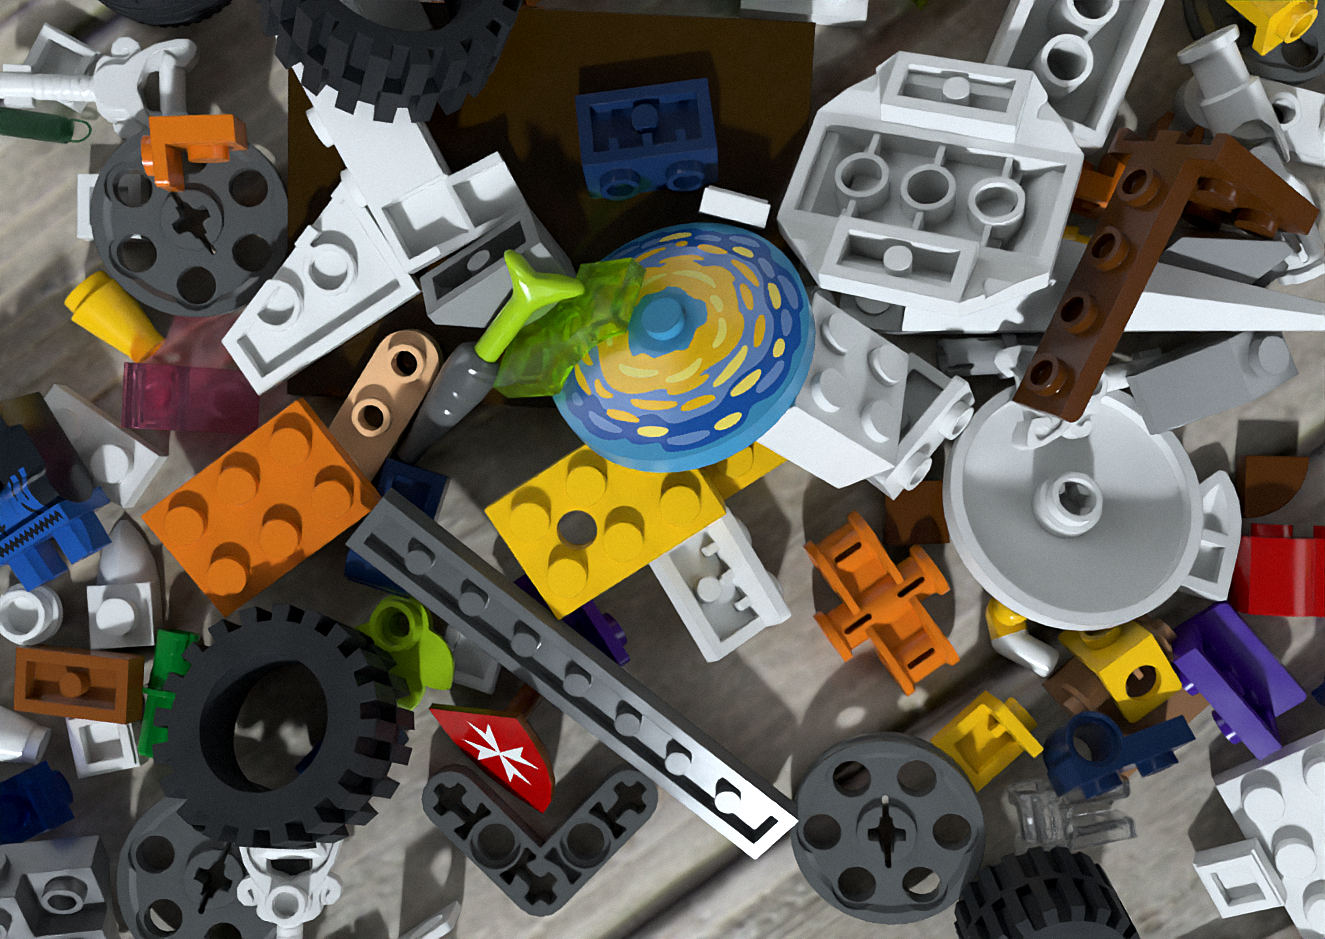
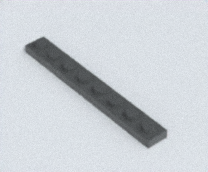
[345,487,798,860]

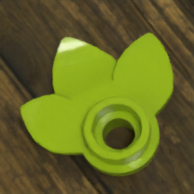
[354,594,455,711]

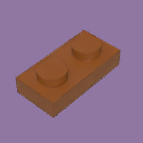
[14,644,145,725]

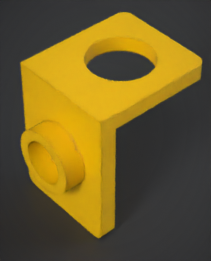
[1058,620,1182,723]

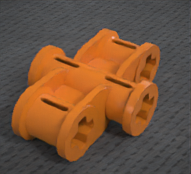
[802,510,960,697]

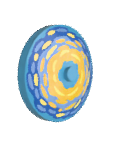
[547,223,816,473]

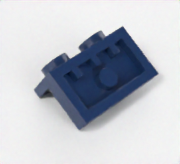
[575,78,719,201]

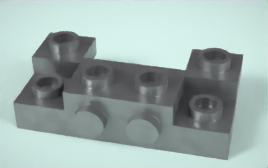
[0,835,121,939]

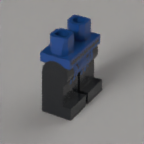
[0,391,112,592]

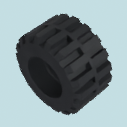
[954,846,1140,939]

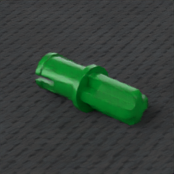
[137,628,201,758]

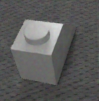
[420,206,584,331]
[1126,331,1299,435]

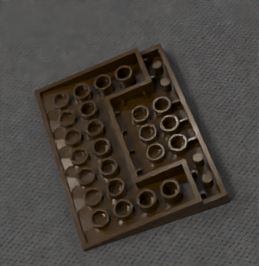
[287,2,816,409]

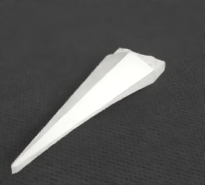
[839,238,1325,335]

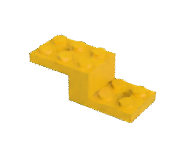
[484,441,788,620]

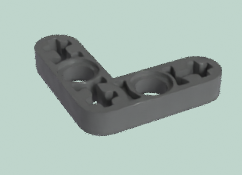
[421,762,658,917]

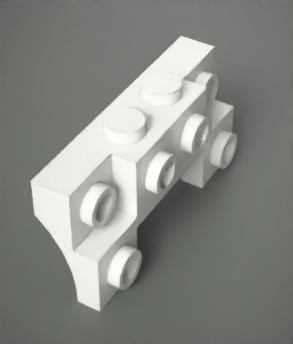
[275,0,528,274]

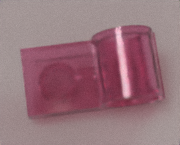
[121,362,260,435]

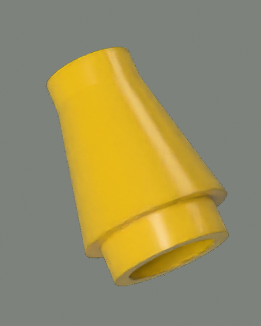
[64,270,166,365]

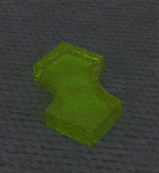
[493,257,646,398]

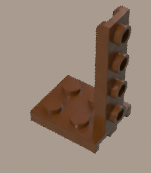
[1012,127,1320,423]

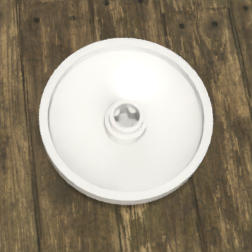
[942,384,1204,631]

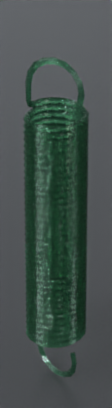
[0,106,92,144]

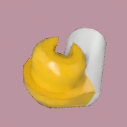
[985,596,1059,677]

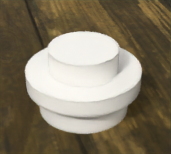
[0,583,63,645]

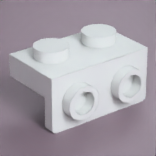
[866,352,975,500]
[649,506,791,663]

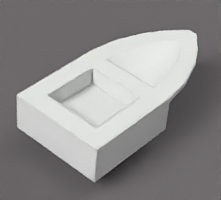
[1177,470,1242,603]
[87,520,163,650]

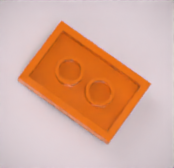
[140,397,382,618]

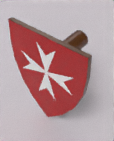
[428,683,555,814]

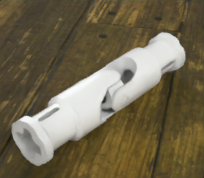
[1177,24,1325,285]

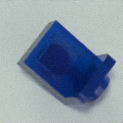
[0,760,75,845]

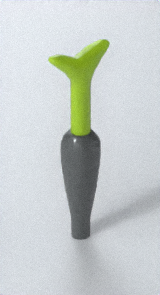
[397,249,586,464]

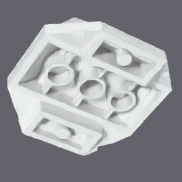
[777,51,1084,318]

